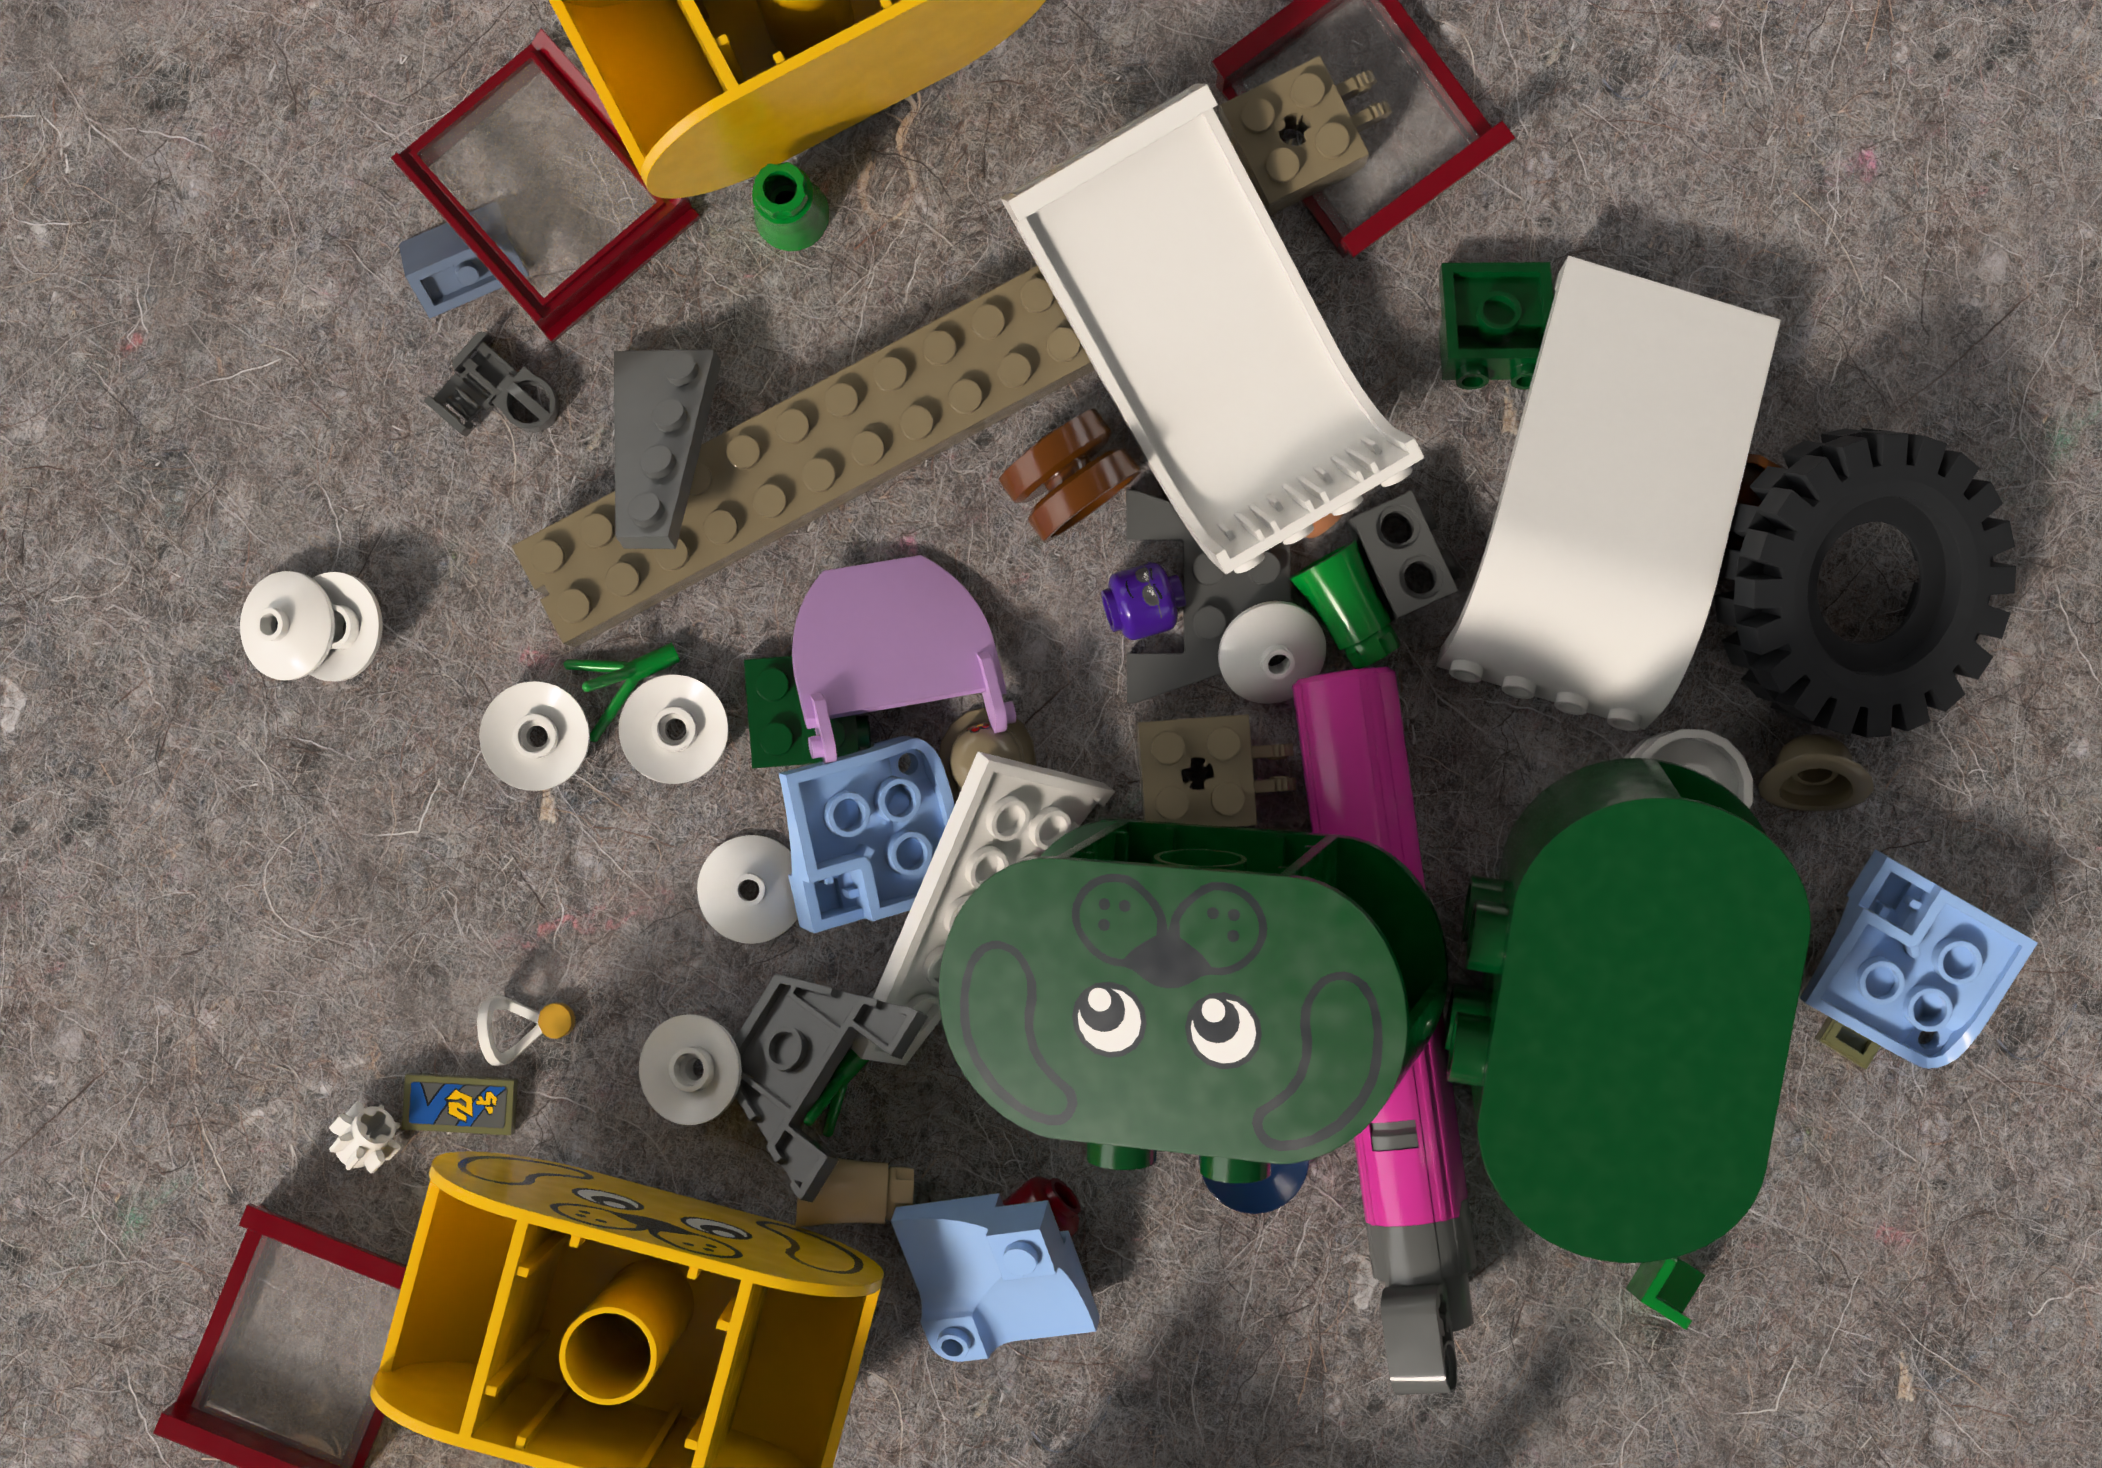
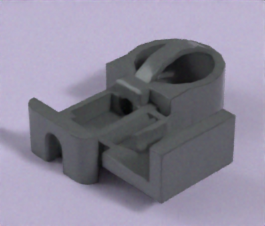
[424,331,561,437]

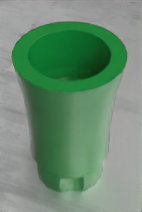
[752,162,829,251]
[1289,540,1401,669]

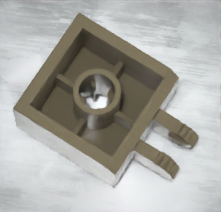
[1219,55,1393,216]
[1136,714,1296,827]

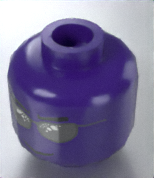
[1101,562,1186,640]

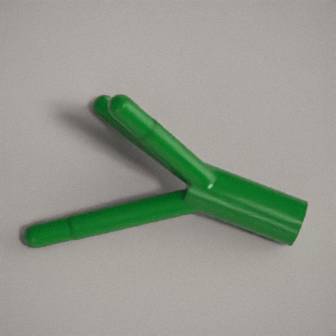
[563,642,680,742]
[803,1049,870,1137]

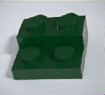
[1439,262,1554,390]
[744,656,871,769]

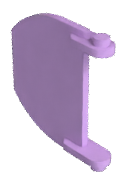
[792,555,1016,763]

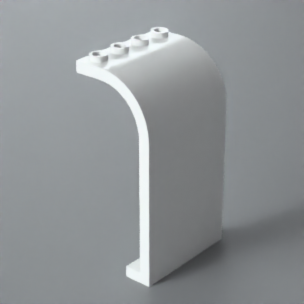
[1000,84,1425,574]
[1436,255,1781,731]

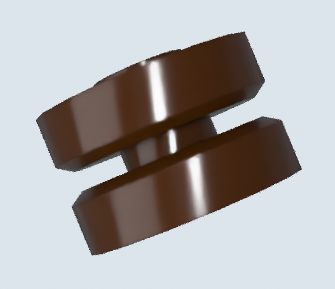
[998,408,1141,543]

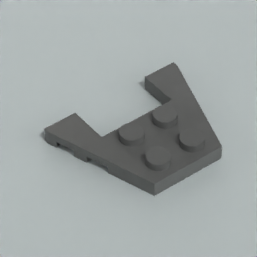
[1126,490,1291,703]
[734,974,928,1203]

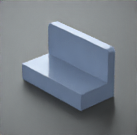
[399,202,529,319]

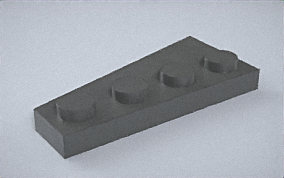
[614,349,722,549]

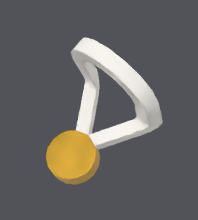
[477,995,575,1066]

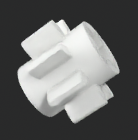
[329,1101,401,1174]

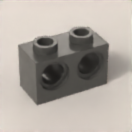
[1346,490,1460,621]

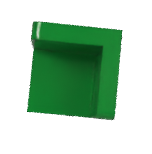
[1626,1257,1706,1330]

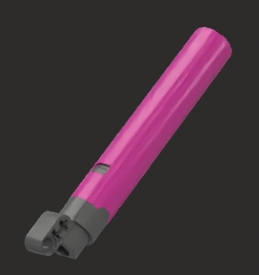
[1292,667,1477,1395]

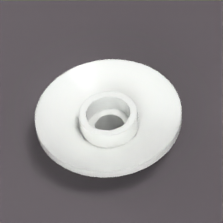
[240,571,335,680]
[310,572,383,682]
[1218,601,1326,704]
[619,675,729,784]
[479,681,590,791]
[697,835,798,944]
[639,1014,742,1125]

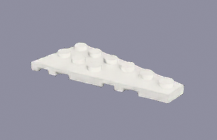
[851,751,1115,1065]

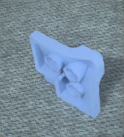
[779,736,955,933]
[1800,849,2038,1069]
[891,1193,1100,1362]

